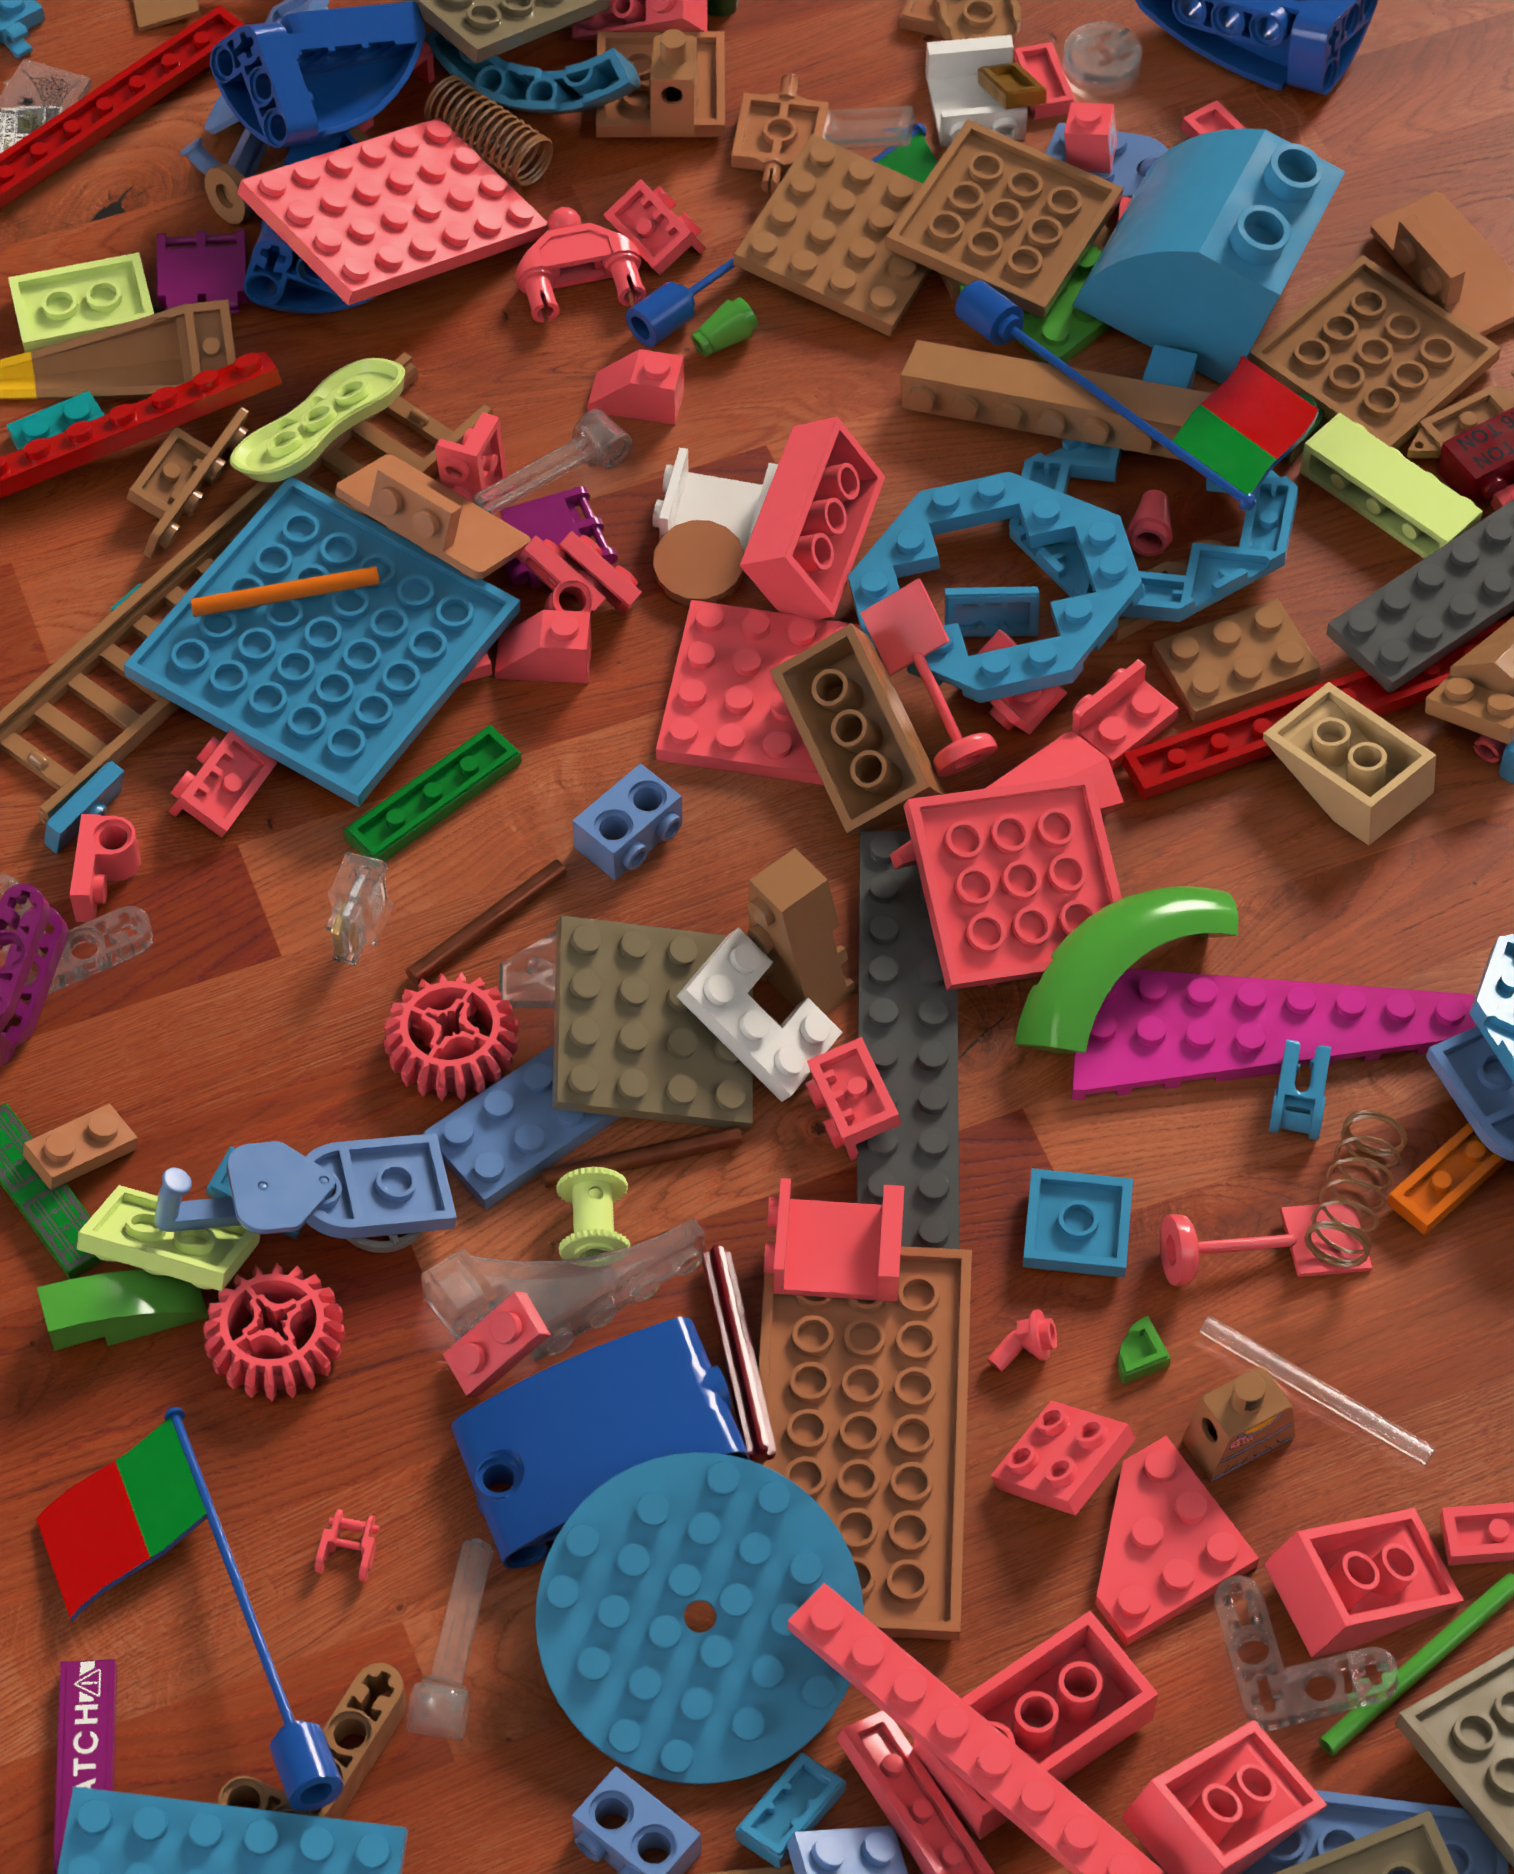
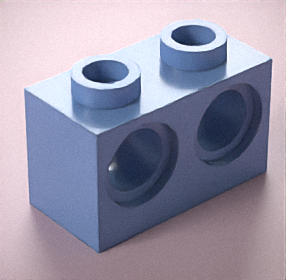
[572,763,682,881]
[572,1766,701,1874]

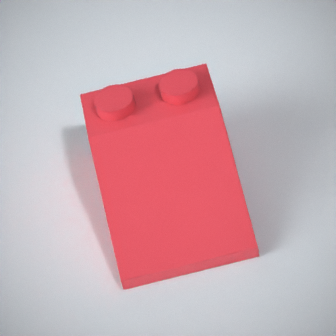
[1263,1508,1464,1658]
[1121,1720,1327,1874]

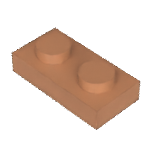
[23,1103,138,1190]

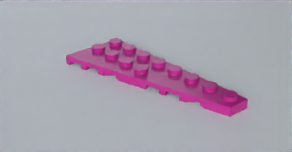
[1072,969,1475,1100]

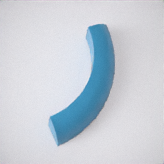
[425,29,641,115]

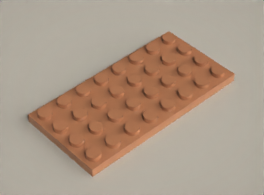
[758,1240,972,1641]

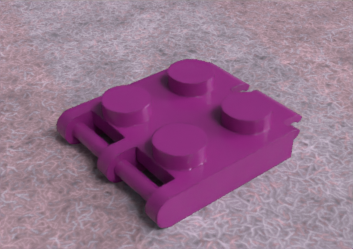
[157,228,248,314]
[499,486,618,589]

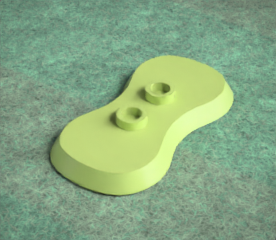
[229,358,405,482]

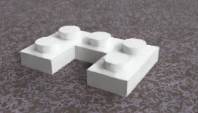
[676,927,842,1102]

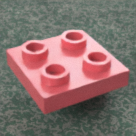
[990,1400,1136,1516]

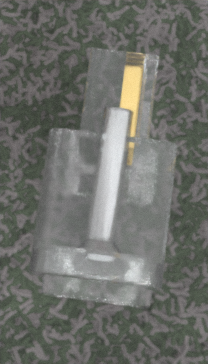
[326,852,394,966]

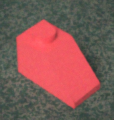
[587,349,684,425]
[495,610,592,683]

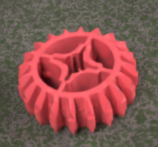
[384,972,519,1101]
[203,1262,345,1401]

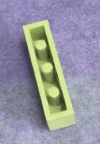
[1300,412,1483,559]

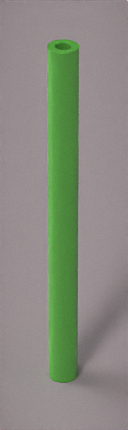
[1318,1572,1514,1756]

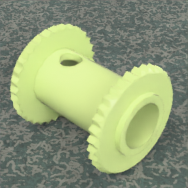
[556,1167,631,1269]

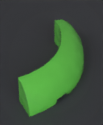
[1014,886,1239,1054]

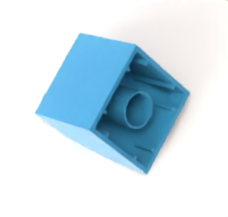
[1072,129,1346,384]

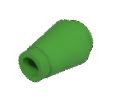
[690,297,759,358]

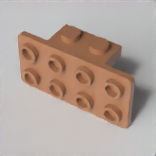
[1370,192,1514,336]
[335,455,531,579]

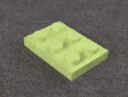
[8,252,154,353]
[77,1185,260,1291]

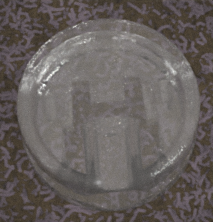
[1062,21,1142,102]

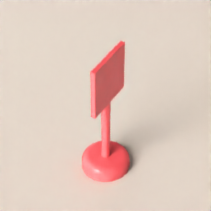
[860,579,998,777]
[1160,1204,1372,1286]

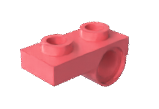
[516,535,606,615]

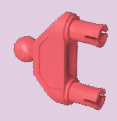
[515,207,646,323]

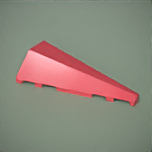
[890,731,1124,870]

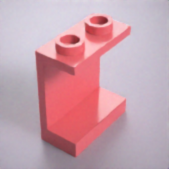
[764,1178,905,1302]

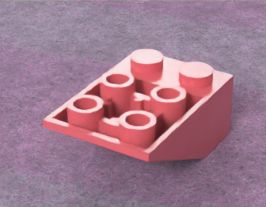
[572,0,707,41]

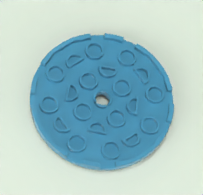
[535,1452,864,1785]

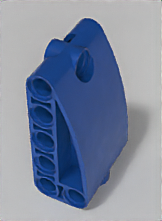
[451,1317,750,1569]

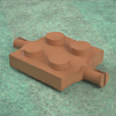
[731,74,829,193]

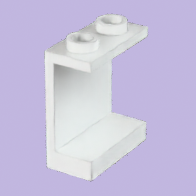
[925,35,1028,147]
[653,448,778,553]

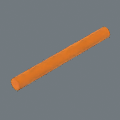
[190,566,380,618]

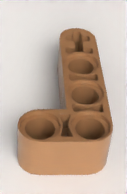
[218,1663,407,1819]

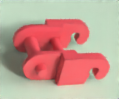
[315,1509,380,1582]

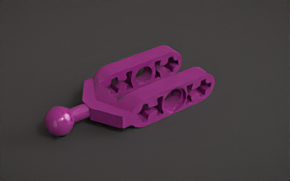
[0,883,68,1067]

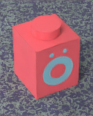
[1064,102,1117,173]

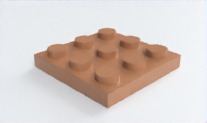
[596,31,725,137]

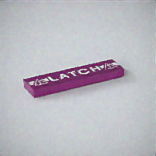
[53,1659,117,1874]

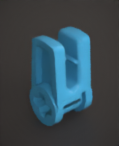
[1268,1039,1331,1141]

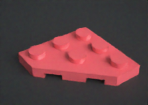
[1095,1436,1259,1646]

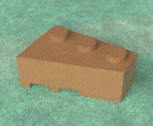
[748,848,857,1015]

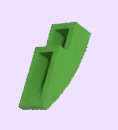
[37,1269,208,1351]

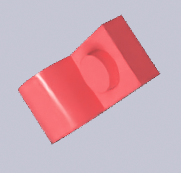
[70,814,141,922]

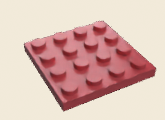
[656,600,861,785]
[903,774,1122,991]

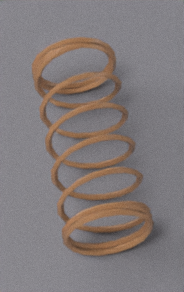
[1304,1110,1408,1267]

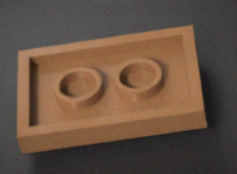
[1152,598,1321,723]

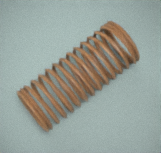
[424,75,553,187]

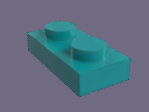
[7,391,104,450]

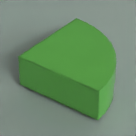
[1118,1316,1171,1385]

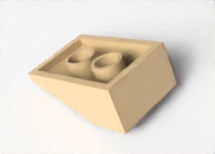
[1263,682,1436,846]

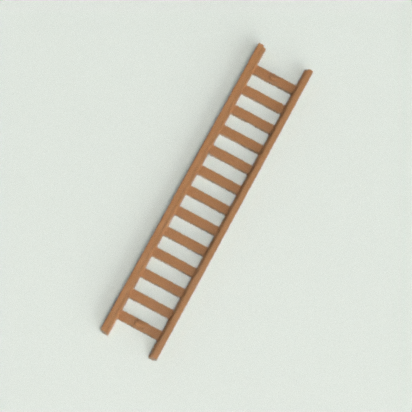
[0,352,493,825]

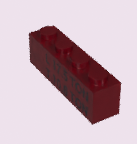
[1437,407,1514,505]

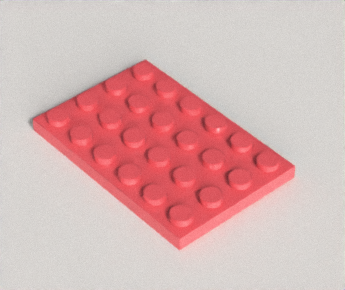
[237,117,548,305]

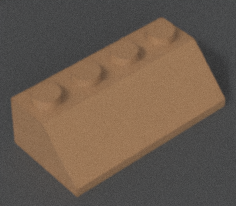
[770,624,945,835]

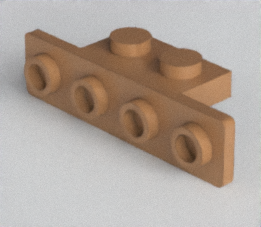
[126,407,249,559]

